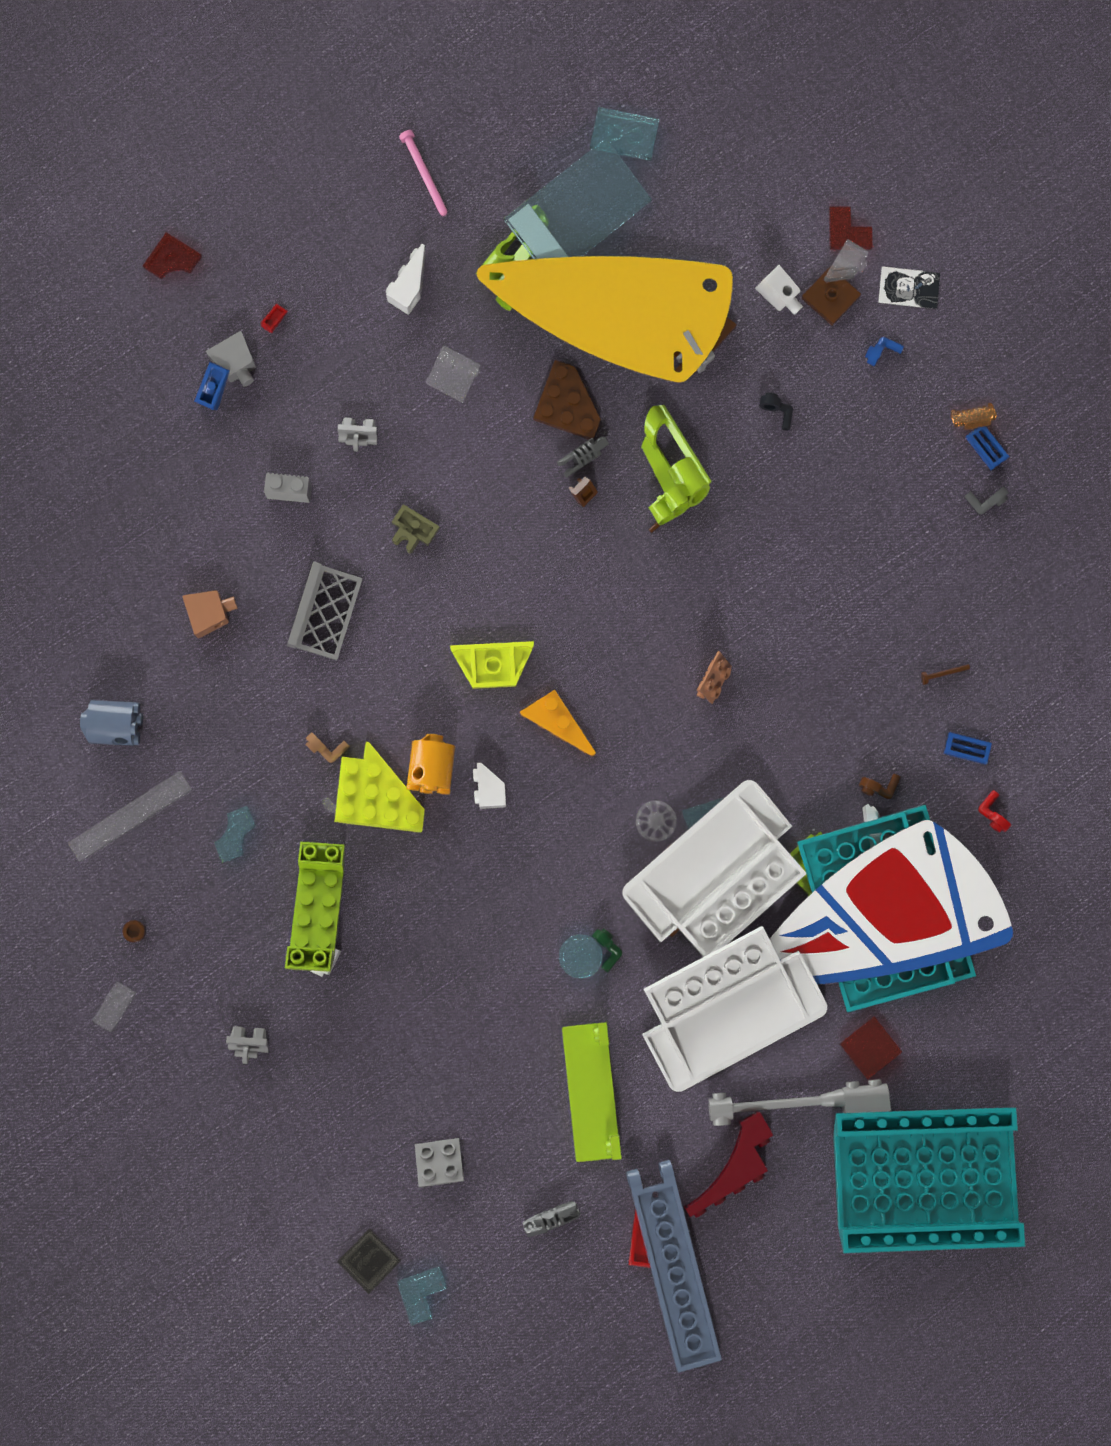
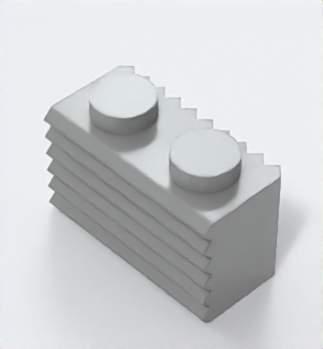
[264,472,312,503]

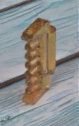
[951,403,997,430]

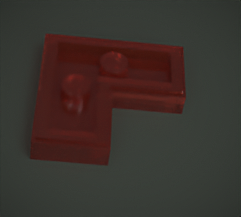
[829,207,873,250]

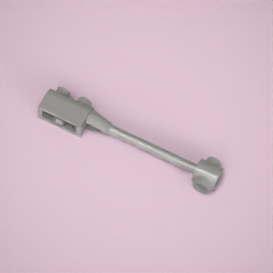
[708,1079,891,1126]

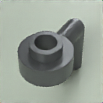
[964,486,1009,514]

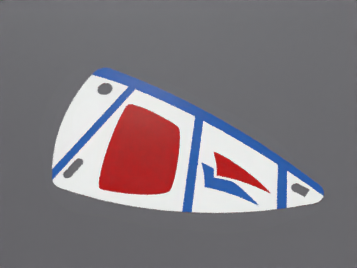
[770,820,1013,984]

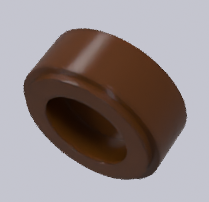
[122,920,146,943]

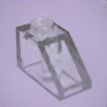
[823,239,869,282]

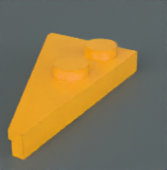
[520,690,596,756]

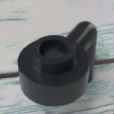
[759,393,793,431]

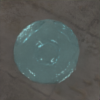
[559,934,603,979]

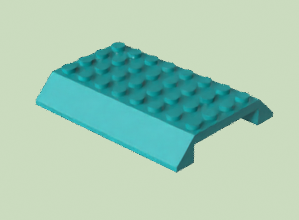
[833,1107,1025,1253]

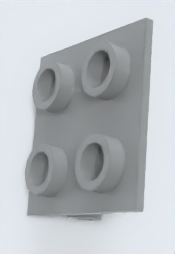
[415,1138,464,1188]

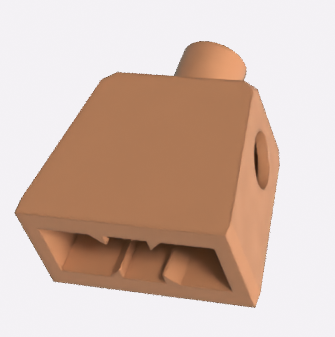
[182,591,238,638]

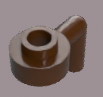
[859,774,901,799]

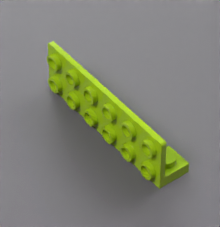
[562,1022,621,1162]

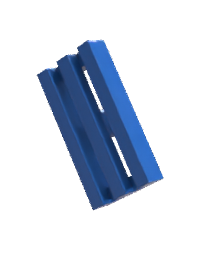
[965,423,1009,470]
[943,732,992,765]

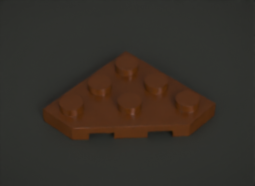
[533,360,601,440]

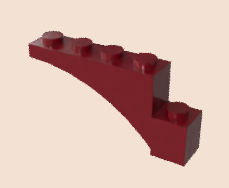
[684,1111,773,1218]

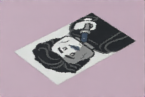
[878,267,940,309]

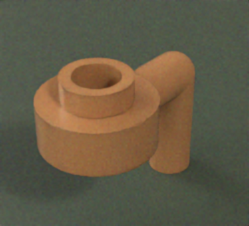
[305,732,350,763]

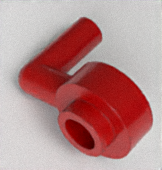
[978,790,1012,833]

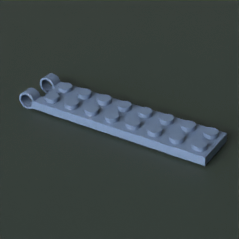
[626,1160,722,1373]

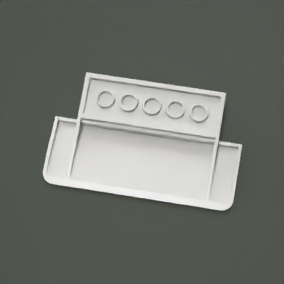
[623,780,807,957]
[642,926,827,1092]

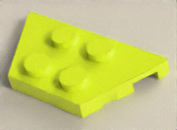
[450,641,534,689]

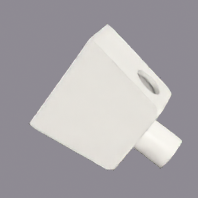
[755,265,803,315]

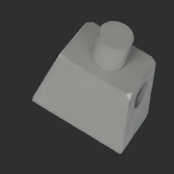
[206,331,256,387]

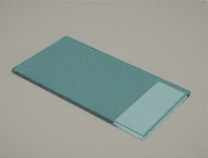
[504,138,652,260]

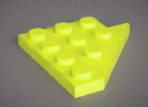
[334,742,425,833]

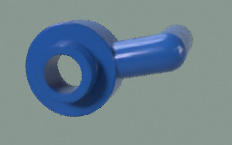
[865,337,904,367]

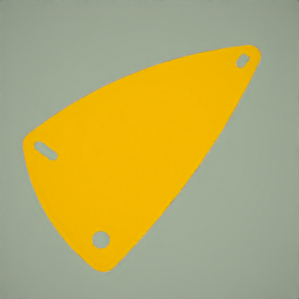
[477,256,733,382]

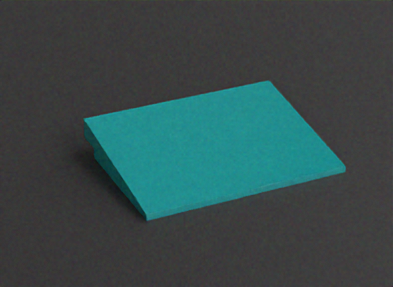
[797,805,976,1012]

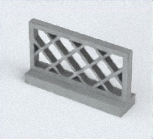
[287,561,363,661]

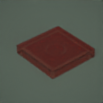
[839,1016,902,1080]

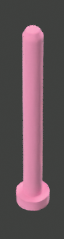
[399,130,447,216]

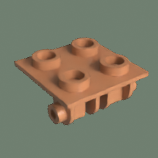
[696,651,732,704]

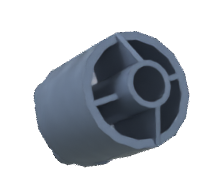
[80,700,143,746]

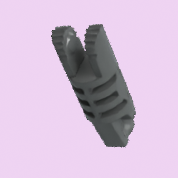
[557,436,609,478]
[523,1201,581,1237]

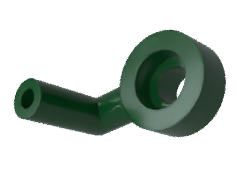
[592,928,623,973]

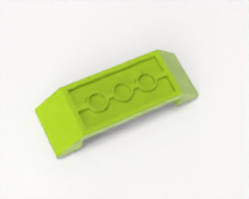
[285,842,345,972]

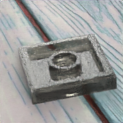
[337,1228,401,1294]

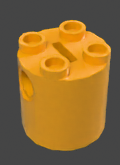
[406,734,455,795]

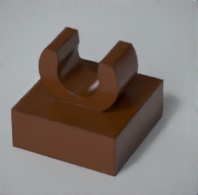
[569,477,598,507]

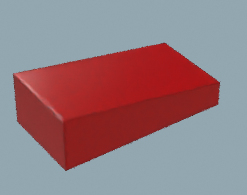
[261,304,287,334]

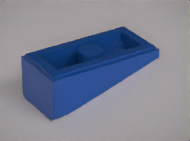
[194,362,230,410]

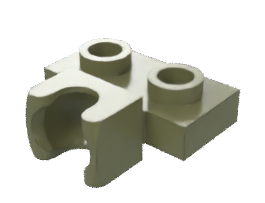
[392,504,440,554]

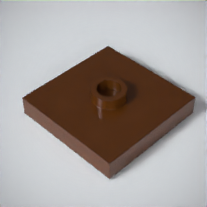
[801,267,861,326]

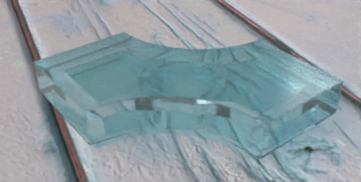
[214,806,256,863]

